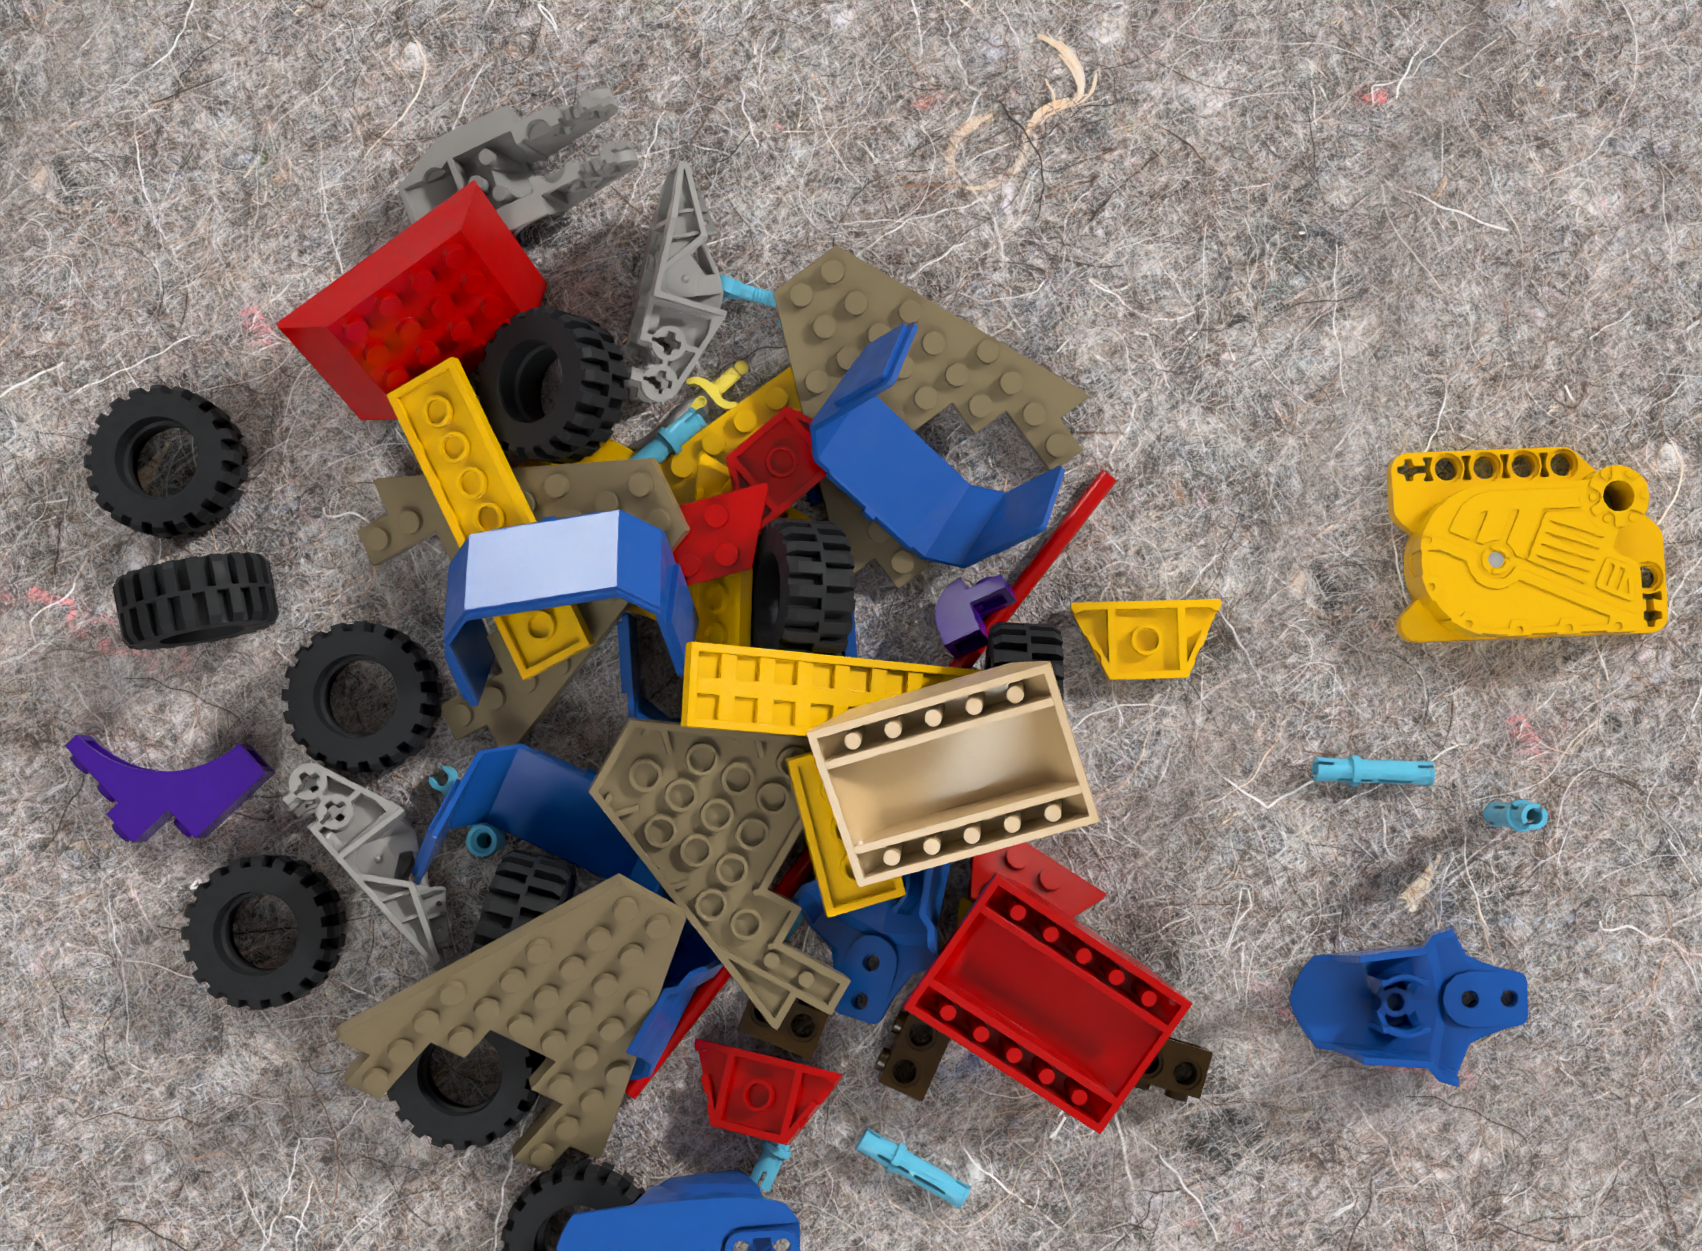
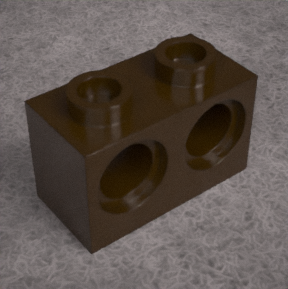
[737,997,829,1060]
[874,1010,950,1102]
[1134,1037,1213,1102]

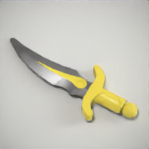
[629,360,749,450]

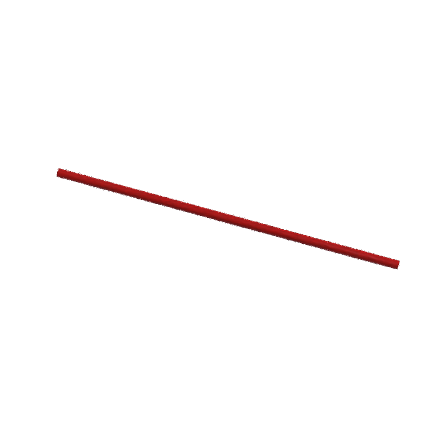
[625,470,1116,1099]

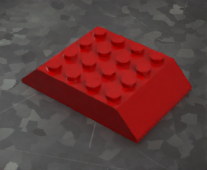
[276,180,547,420]
[902,872,1193,1134]

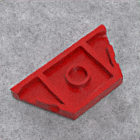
[725,406,827,532]
[673,482,769,586]
[967,842,1106,918]
[694,1038,843,1145]

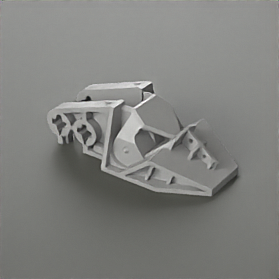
[398,88,639,236]
[624,160,727,403]
[281,763,449,972]

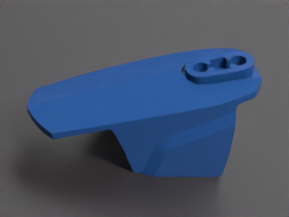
[556,1170,800,1251]

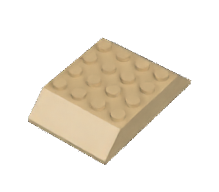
[806,661,1100,887]

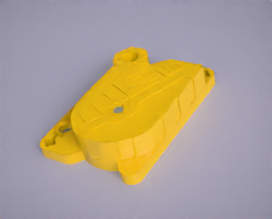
[1386,447,1668,643]

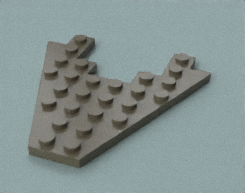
[773,245,1089,589]
[357,458,690,747]
[588,718,851,1030]
[336,873,686,1172]

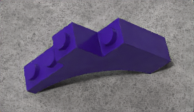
[64,735,276,843]

